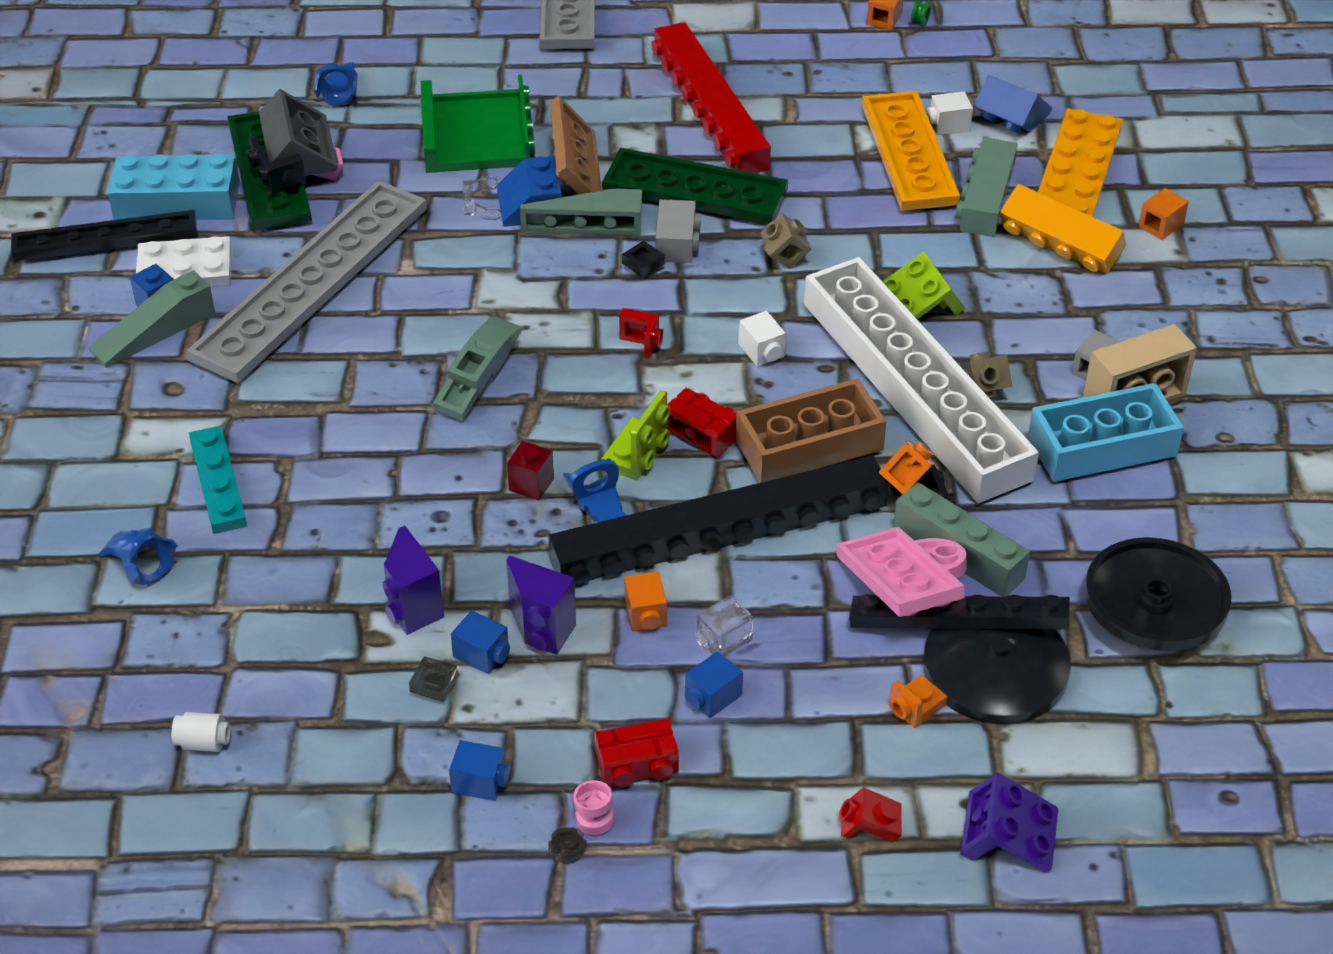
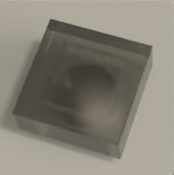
[409,656,458,702]

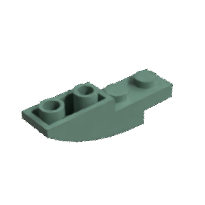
[433,316,523,421]

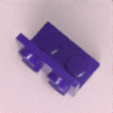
[960,772,1058,873]

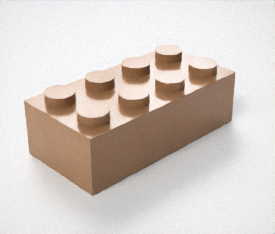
[735,378,886,483]

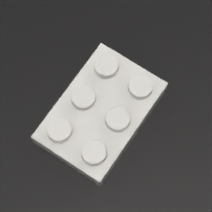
[136,236,232,287]

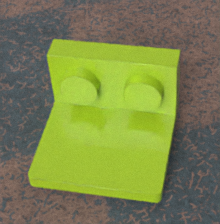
[883,251,966,319]
[601,390,670,481]

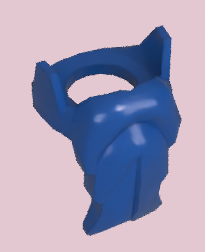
[315,62,358,105]
[563,458,626,522]
[99,528,178,585]

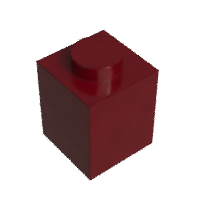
[507,441,554,501]

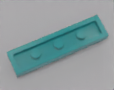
[188,425,247,534]

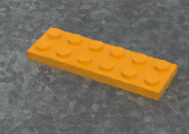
[862,91,960,211]
[1038,108,1123,217]

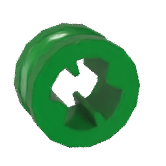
[911,0,932,26]

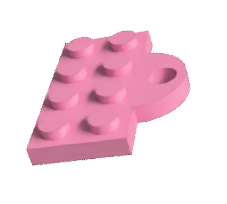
[836,527,967,617]

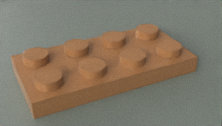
[550,96,602,195]

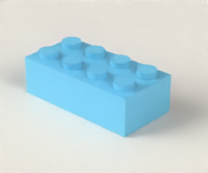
[108,153,240,220]
[1028,383,1184,482]

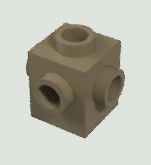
[761,213,812,269]
[960,351,1013,398]

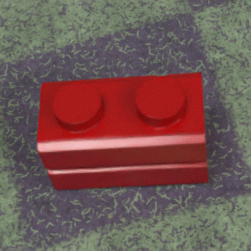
[667,387,736,458]
[594,718,679,787]

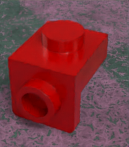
[619,308,664,358]
[839,787,902,843]

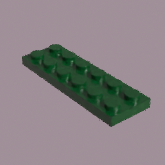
[227,111,312,231]
[602,147,788,224]

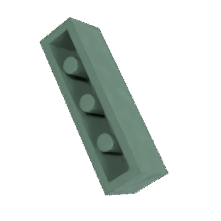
[956,137,1018,237]
[893,482,1030,596]

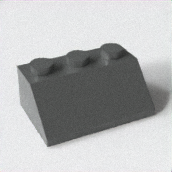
[259,89,338,176]

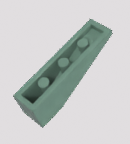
[520,189,642,236]
[89,270,216,368]

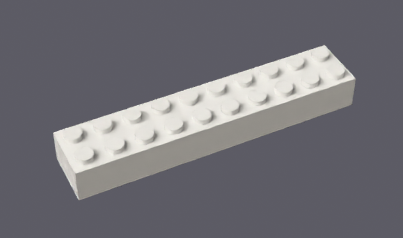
[804,257,1039,504]

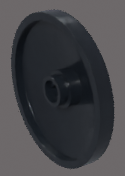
[1084,537,1232,651]
[923,629,1071,725]

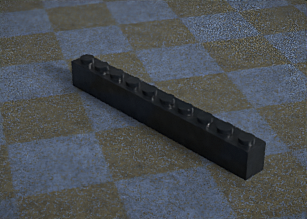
[548,455,889,584]

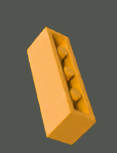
[999,184,1126,274]

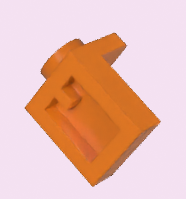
[879,441,936,494]
[889,675,948,728]

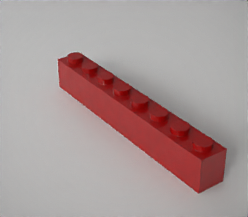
[651,22,771,173]

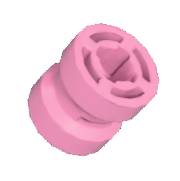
[573,780,615,835]

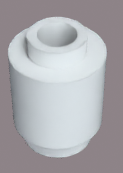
[171,712,231,752]

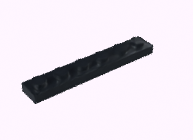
[11,210,198,262]
[849,594,1070,630]

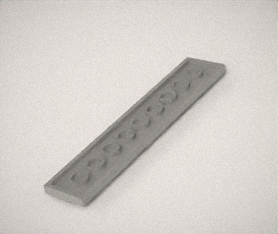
[186,180,427,383]

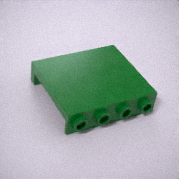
[420,74,535,173]

